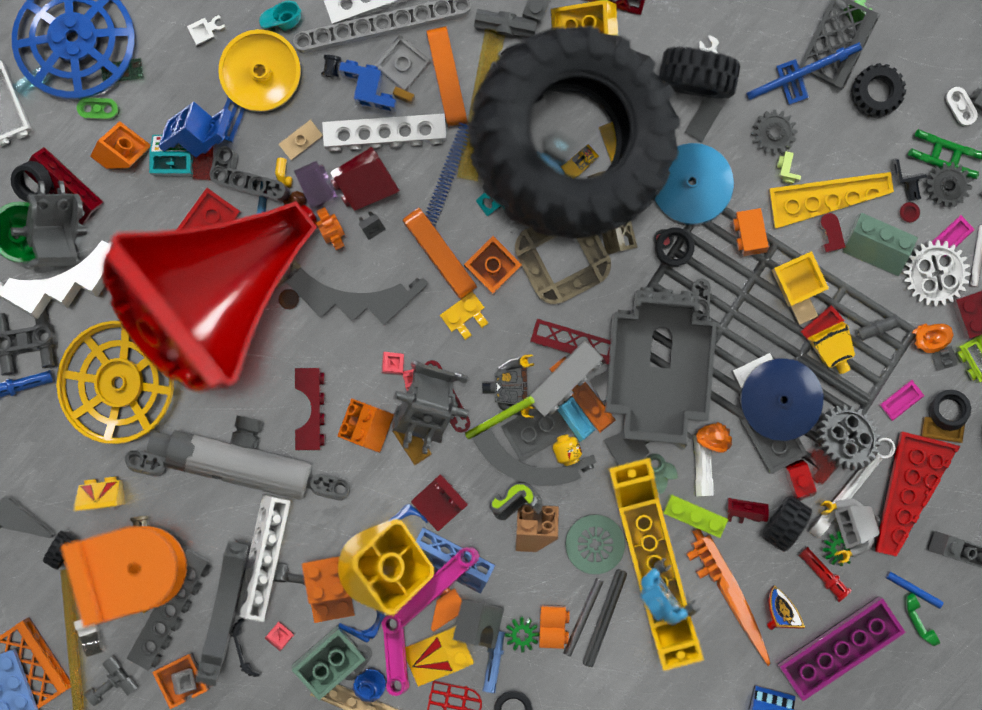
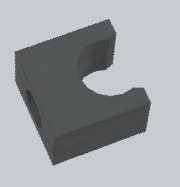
[453,599,504,649]

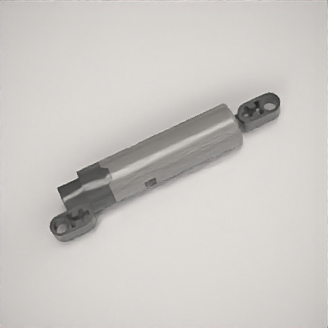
[125,430,349,500]

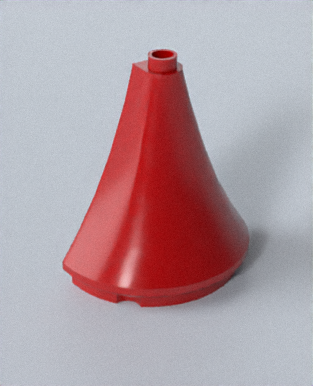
[101,201,318,392]

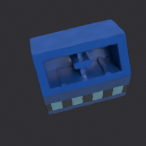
[749,685,796,710]

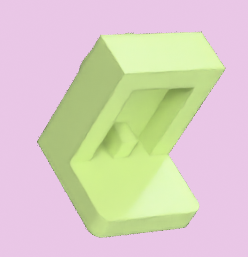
[777,151,801,184]

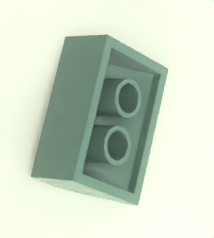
[842,213,918,276]
[291,625,366,700]

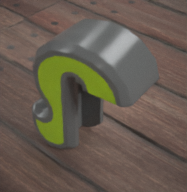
[490,482,543,520]

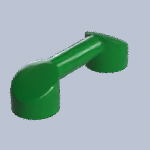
[906,593,940,646]

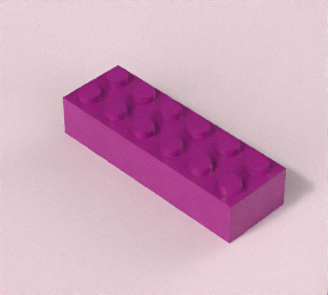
[777,597,906,701]

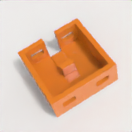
[152,653,209,709]

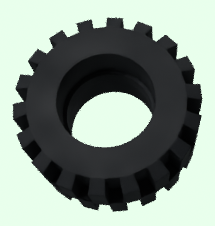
[852,63,906,117]
[763,496,812,552]

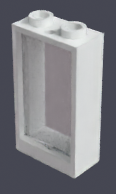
[0,60,32,147]

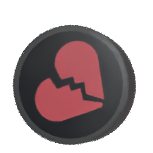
[653,229,674,250]

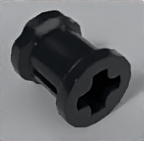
[321,55,342,79]

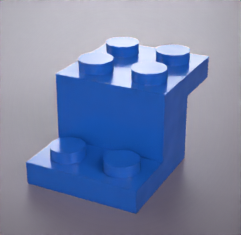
[339,60,397,113]
[158,102,231,158]

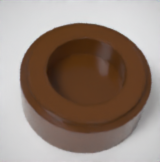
[279,289,299,310]

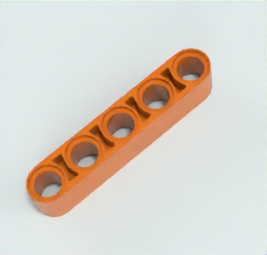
[426,26,468,127]
[402,207,477,299]

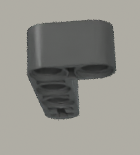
[210,146,290,202]

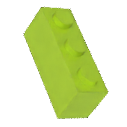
[663,494,728,538]

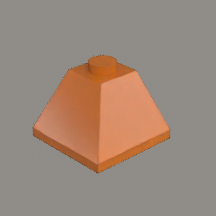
[90,121,151,169]

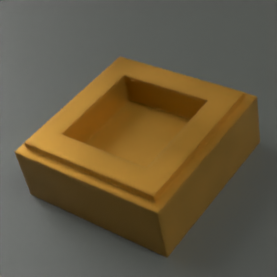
[393,86,415,104]

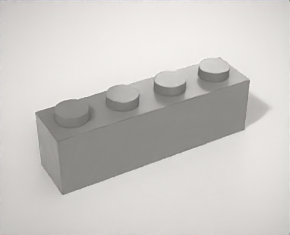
[528,339,603,417]

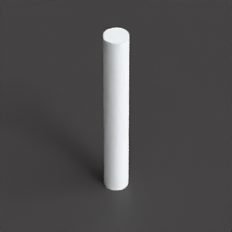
[969,225,982,287]

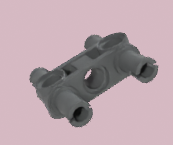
[0,308,55,376]

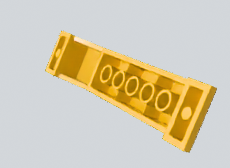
[609,458,704,671]

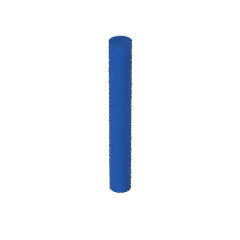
[886,571,944,609]

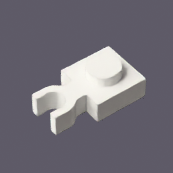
[186,15,225,46]

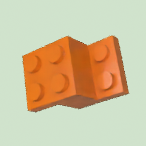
[301,556,355,623]

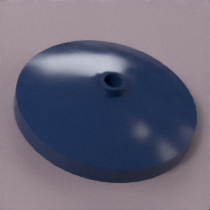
[740,358,824,441]

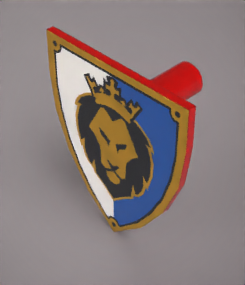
[767,585,805,630]

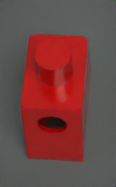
[784,459,817,501]

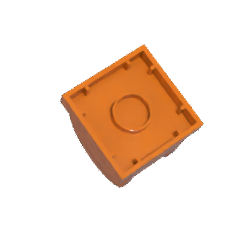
[61,526,187,627]

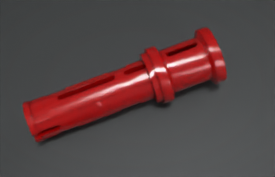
[798,547,852,602]

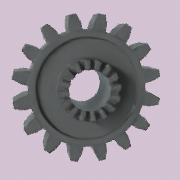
[752,109,798,155]
[927,162,972,207]

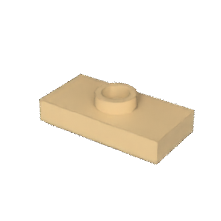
[279,119,323,161]

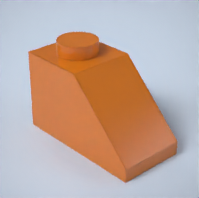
[431,587,462,632]

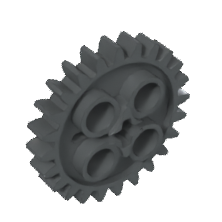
[816,405,881,471]

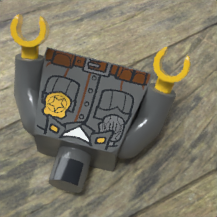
[482,354,535,418]

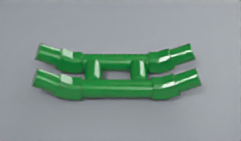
[908,129,982,179]

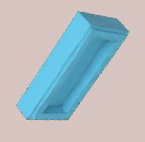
[557,397,596,442]

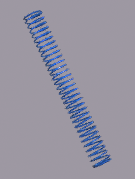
[426,123,469,226]

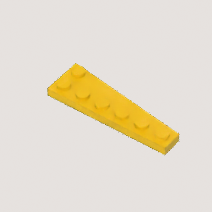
[769,172,894,229]

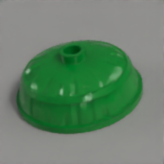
[0,202,35,263]

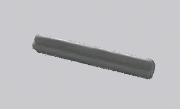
[797,354,870,405]

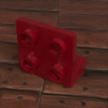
[411,474,468,531]

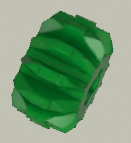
[822,531,855,566]
[505,617,540,652]

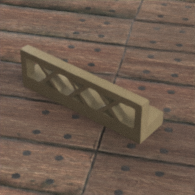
[587,171,638,255]

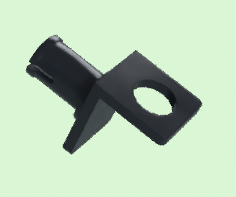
[892,158,927,201]

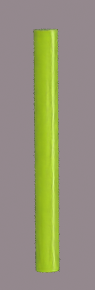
[465,396,535,439]

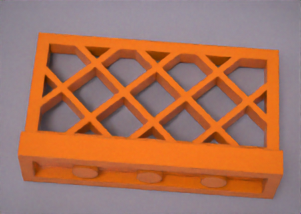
[0,617,73,709]

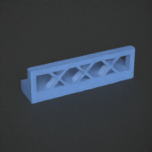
[416,528,495,594]

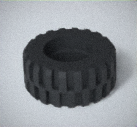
[659,47,741,98]

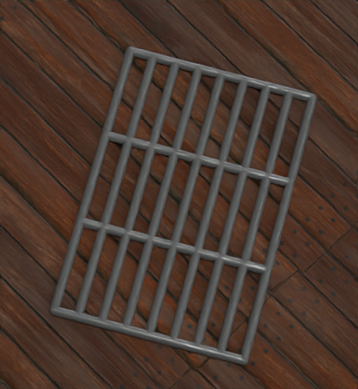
[630,207,917,473]

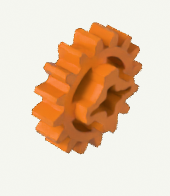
[316,207,345,250]

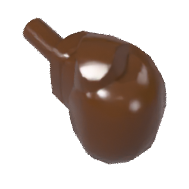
[283,191,307,206]

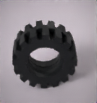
[43,530,76,570]

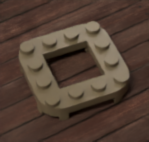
[515,227,611,305]

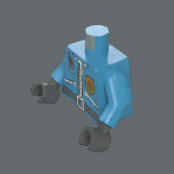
[641,558,700,625]

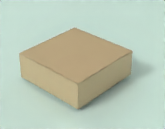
[790,298,818,325]

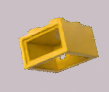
[772,251,829,307]

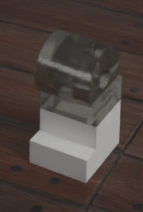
[74,620,103,657]

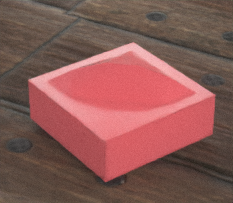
[381,352,404,375]
[265,622,294,651]

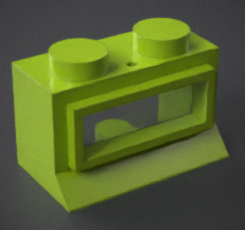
[956,335,982,383]

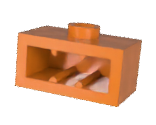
[733,208,769,257]

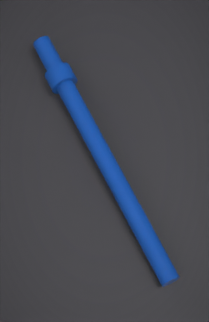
[747,42,863,100]

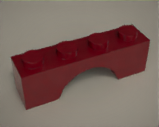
[295,368,325,450]

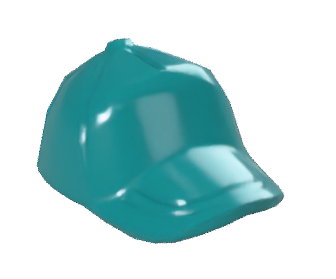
[259,0,301,31]

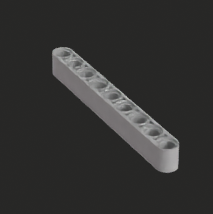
[293,0,471,53]

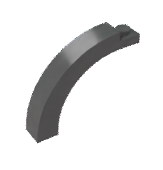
[473,430,596,486]

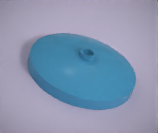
[655,143,734,225]

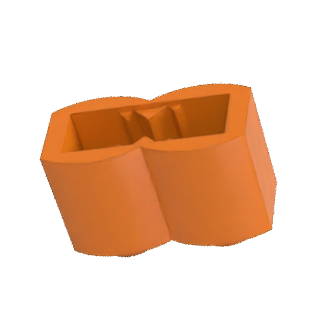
[539,605,570,649]

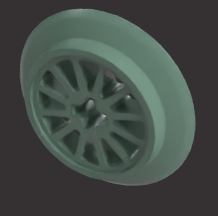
[566,515,625,574]

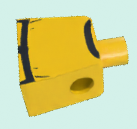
[807,322,855,374]

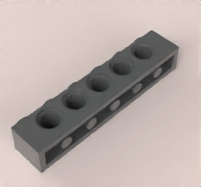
[126,549,211,670]

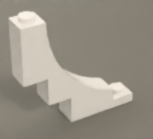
[0,241,110,319]

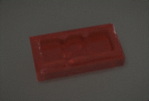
[193,145,214,181]

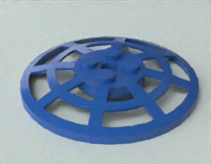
[12,0,135,99]

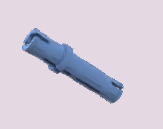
[482,631,506,693]

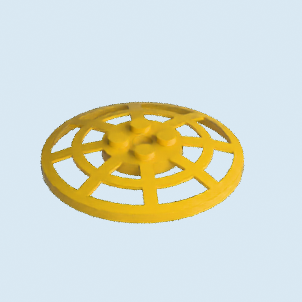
[56,321,174,444]

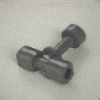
[84,655,138,706]

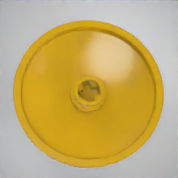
[219,29,301,112]

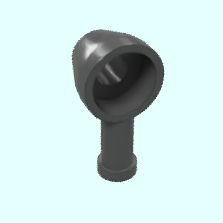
[273,564,305,585]

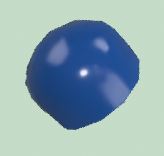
[353,669,386,702]

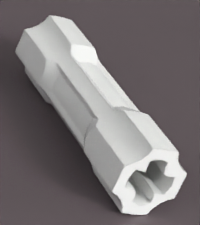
[693,435,714,496]

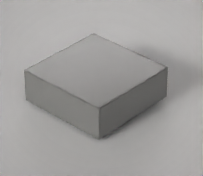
[171,668,197,695]

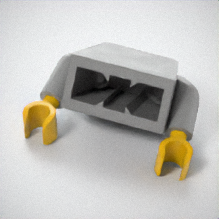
[820,498,880,563]

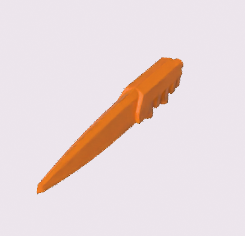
[686,528,770,666]

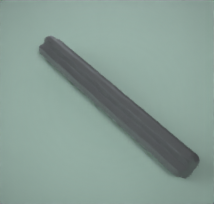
[583,570,627,667]

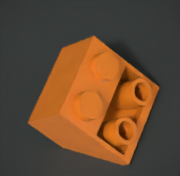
[337,398,394,453]

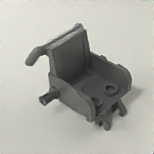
[11,181,87,269]
[392,360,468,454]

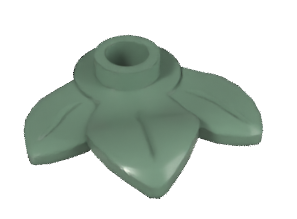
[646,454,678,494]

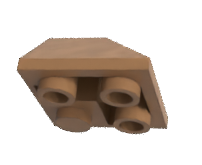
[516,505,559,552]

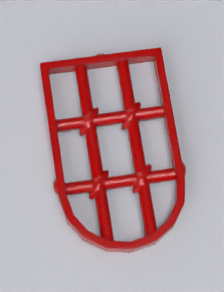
[427,681,482,710]

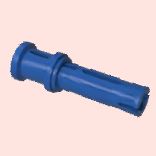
[0,370,54,397]

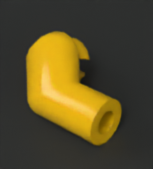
[275,158,292,188]

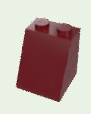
[330,147,400,211]

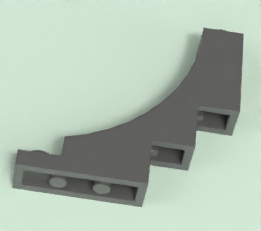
[287,268,429,326]
[195,541,248,686]

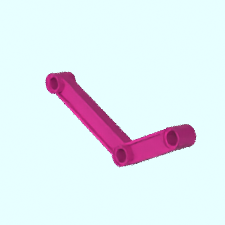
[381,547,479,696]

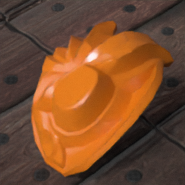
[912,323,954,353]
[696,422,732,453]

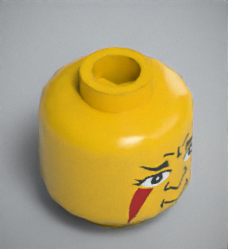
[552,434,582,466]

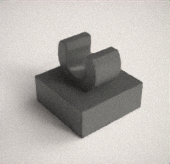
[359,211,385,240]
[931,345,958,371]

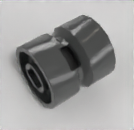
[230,415,263,449]

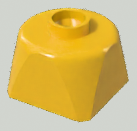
[338,520,434,615]

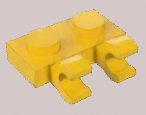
[440,291,488,340]

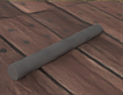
[563,578,604,657]

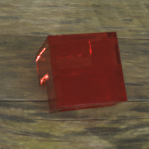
[808,449,839,485]

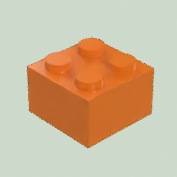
[464,236,522,295]

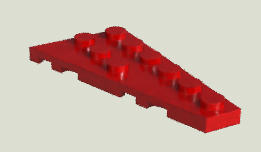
[875,432,961,557]

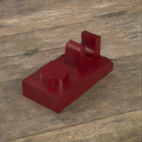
[727,498,769,524]

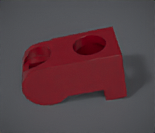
[819,213,846,254]

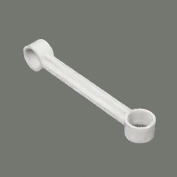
[808,438,895,539]

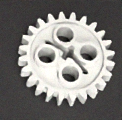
[903,240,971,306]

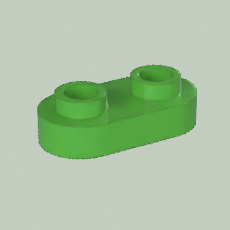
[77,98,119,120]

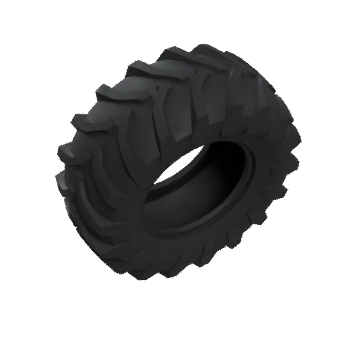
[468,26,680,239]

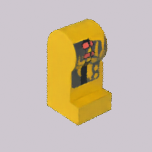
[561,144,599,178]

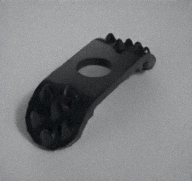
[231,618,260,677]

